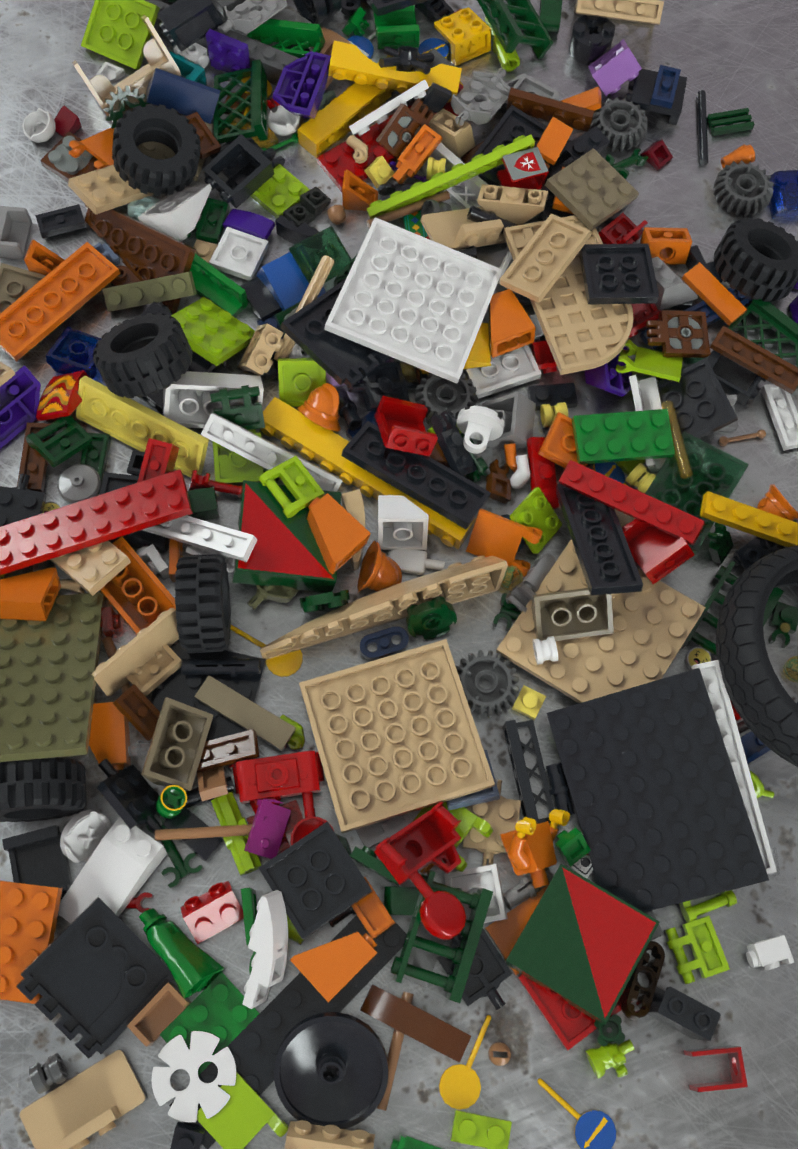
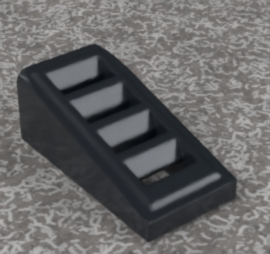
[415,0,454,22]

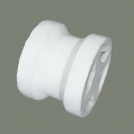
[533,636,558,665]

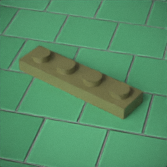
[102,271,197,312]

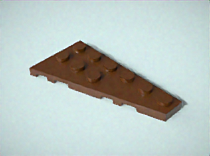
[84,207,196,314]

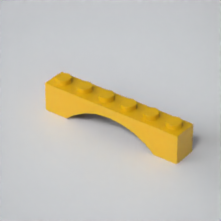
[328,40,462,103]

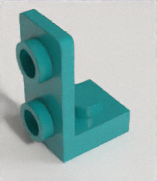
[169,51,207,85]

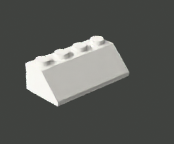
[163,371,264,431]

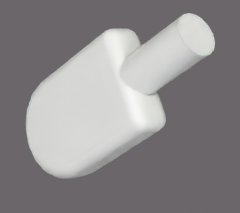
[387,549,445,575]

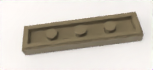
[194,675,296,751]

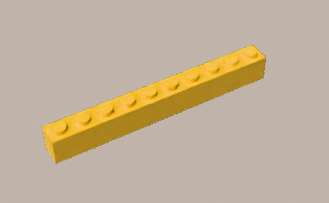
[260,397,476,550]

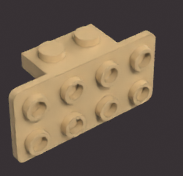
[420,207,506,250]
[92,608,182,697]
[20,1050,146,1149]

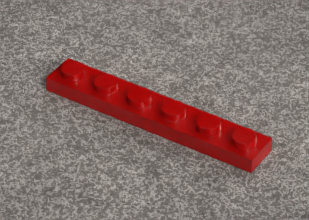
[559,460,705,545]

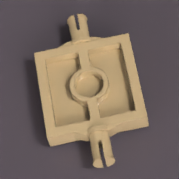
[463,779,521,866]

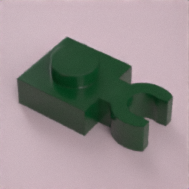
[707,522,733,564]
[768,601,798,648]

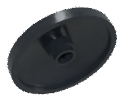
[274,1012,388,1129]

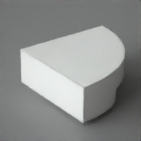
[95,61,125,83]

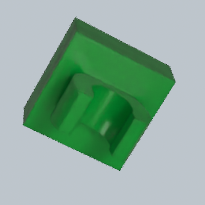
[342,7,370,36]
[555,827,590,867]

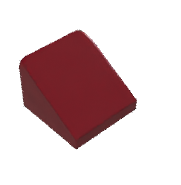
[54,105,82,137]
[640,139,673,170]

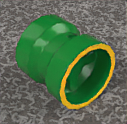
[156,785,187,819]

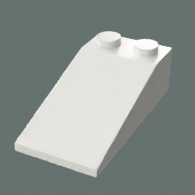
[58,817,167,924]

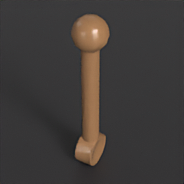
[718,429,766,447]

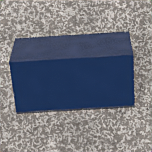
[146,68,220,124]

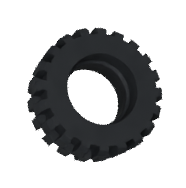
[112,104,201,196]
[713,218,798,302]
[93,313,193,398]
[175,554,231,653]
[0,757,87,822]

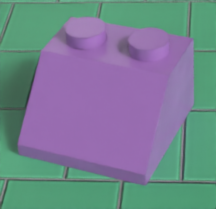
[588,39,642,96]

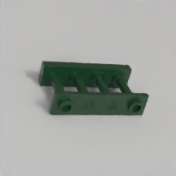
[477,0,553,59]
[681,560,784,656]
[391,870,493,1003]

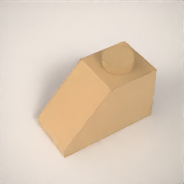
[428,109,475,158]

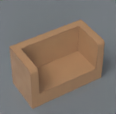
[127,982,192,1047]

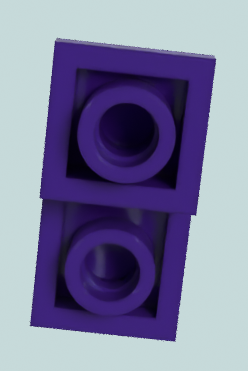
[223,209,275,240]

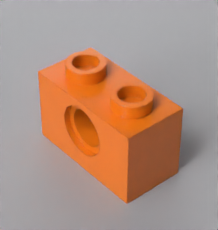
[640,227,693,265]

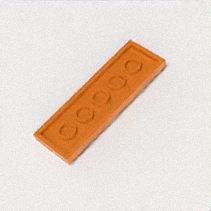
[0,242,120,362]

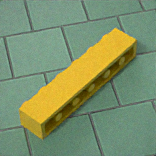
[298,56,396,159]

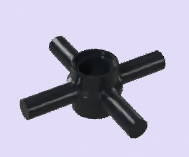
[379,46,434,74]

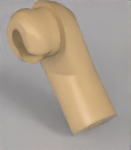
[346,135,368,164]

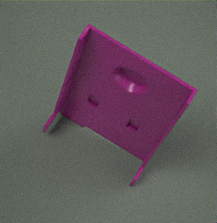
[244,798,291,859]

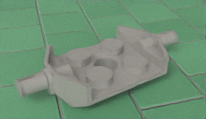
[218,0,288,34]
[451,68,511,126]

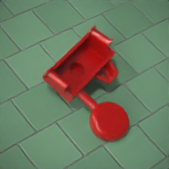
[230,751,334,846]
[374,801,466,939]

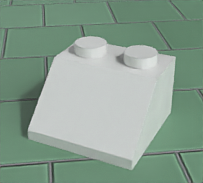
[378,495,429,550]

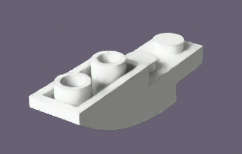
[242,890,288,1009]

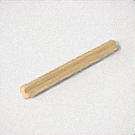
[274,255,335,361]

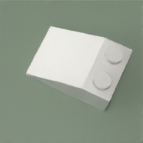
[138,184,212,241]

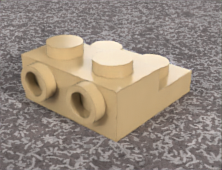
[237,323,284,375]

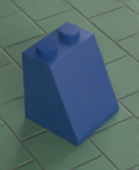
[255,246,326,311]

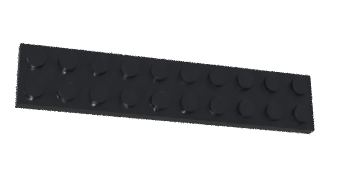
[169,915,407,1149]

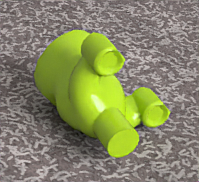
[585,1039,635,1079]

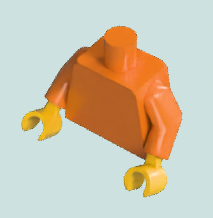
[500,809,570,889]

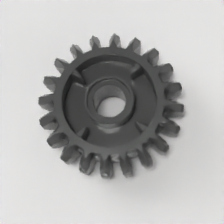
[590,96,648,153]
[713,160,774,218]
[414,373,478,424]
[456,650,520,718]

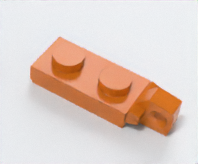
[392,124,443,184]

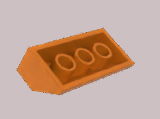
[99,536,176,635]

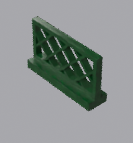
[214,59,268,144]
[729,299,798,393]

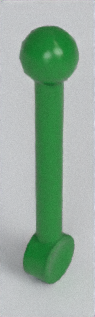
[262,133,298,151]

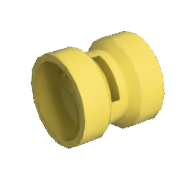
[540,402,569,428]
[625,463,659,494]

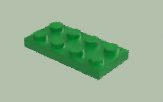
[572,409,675,464]

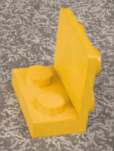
[434,7,491,66]

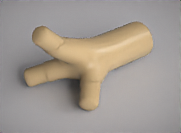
[60,579,84,594]

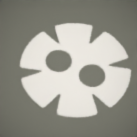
[152,1031,236,1122]

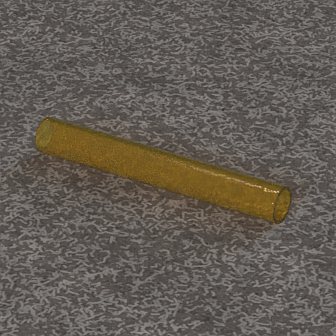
[661,401,693,479]

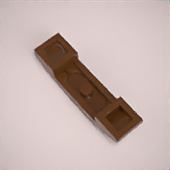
[360,984,471,1063]

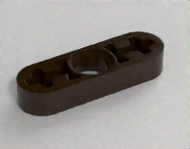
[621,941,665,1020]

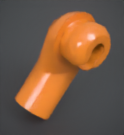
[504,443,517,472]

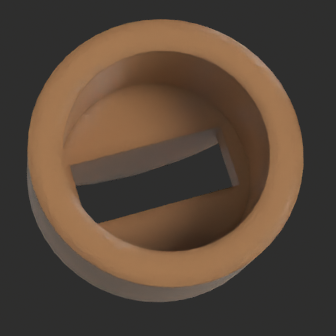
[327,205,346,225]
[488,1042,511,1066]

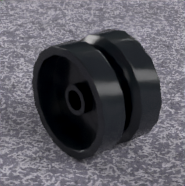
[293,0,342,24]

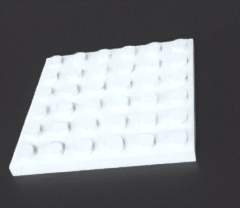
[324,217,503,384]

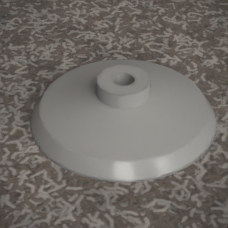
[57,464,101,504]

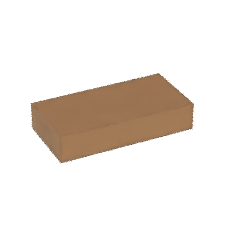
[197,766,228,801]

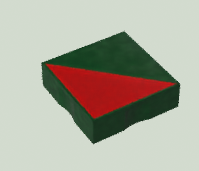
[232,480,341,593]
[506,864,660,1026]

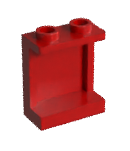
[374,396,438,457]
[622,519,695,585]

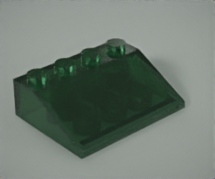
[645,431,749,552]

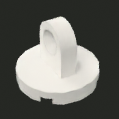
[457,405,505,454]
[59,809,112,863]

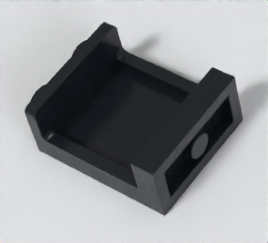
[626,69,687,125]
[2,825,73,899]
[647,987,721,1041]

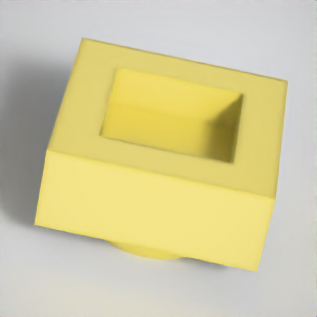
[364,156,394,188]
[512,685,546,720]

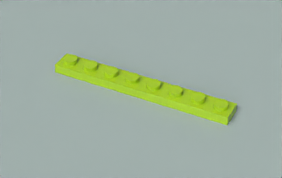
[366,135,535,219]

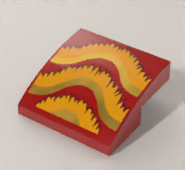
[36,370,90,421]

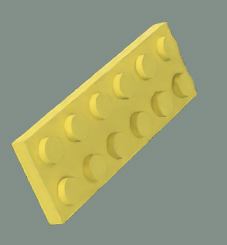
[76,376,209,478]

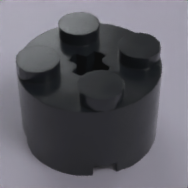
[569,15,615,65]

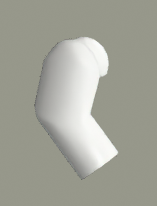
[510,454,531,489]

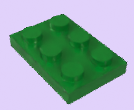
[159,972,260,1076]

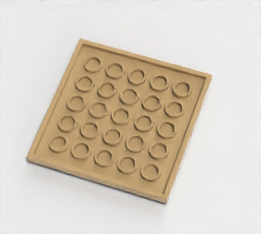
[496,539,706,703]
[299,639,495,833]

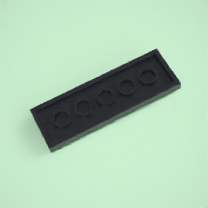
[341,421,491,529]
[556,484,643,596]

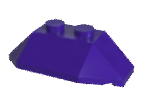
[273,51,331,119]
[585,346,632,397]
[0,365,41,448]

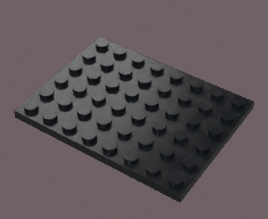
[547,668,769,912]

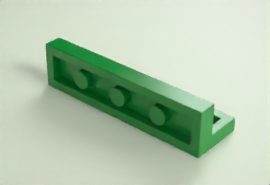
[247,19,326,58]
[189,254,248,318]

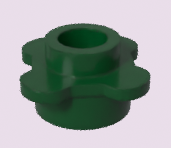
[594,1014,625,1046]

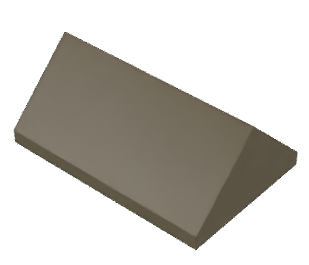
[531,588,614,641]
[141,697,213,791]

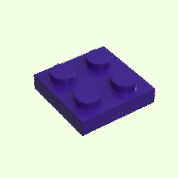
[206,29,251,73]

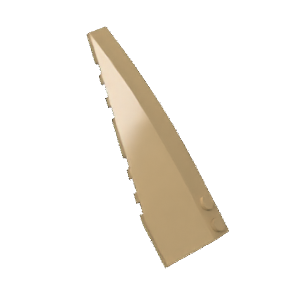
[260,556,508,660]

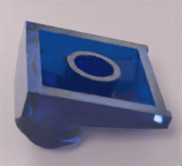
[769,170,798,219]
[46,326,102,379]

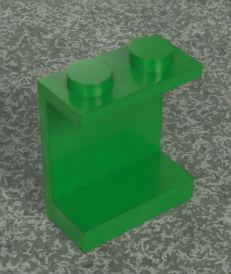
[374,5,420,50]

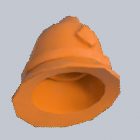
[297,383,341,432]
[757,484,798,521]
[357,540,402,591]

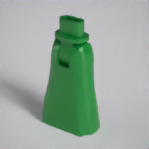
[139,908,224,999]

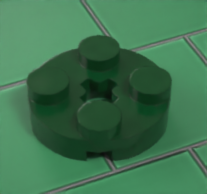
[299,590,350,613]
[406,596,457,639]

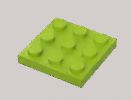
[81,0,160,70]
[171,297,255,366]

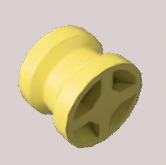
[426,157,446,180]

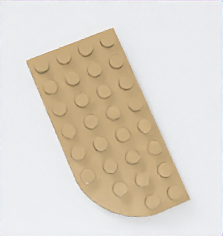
[503,215,633,375]

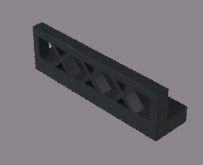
[503,720,554,824]

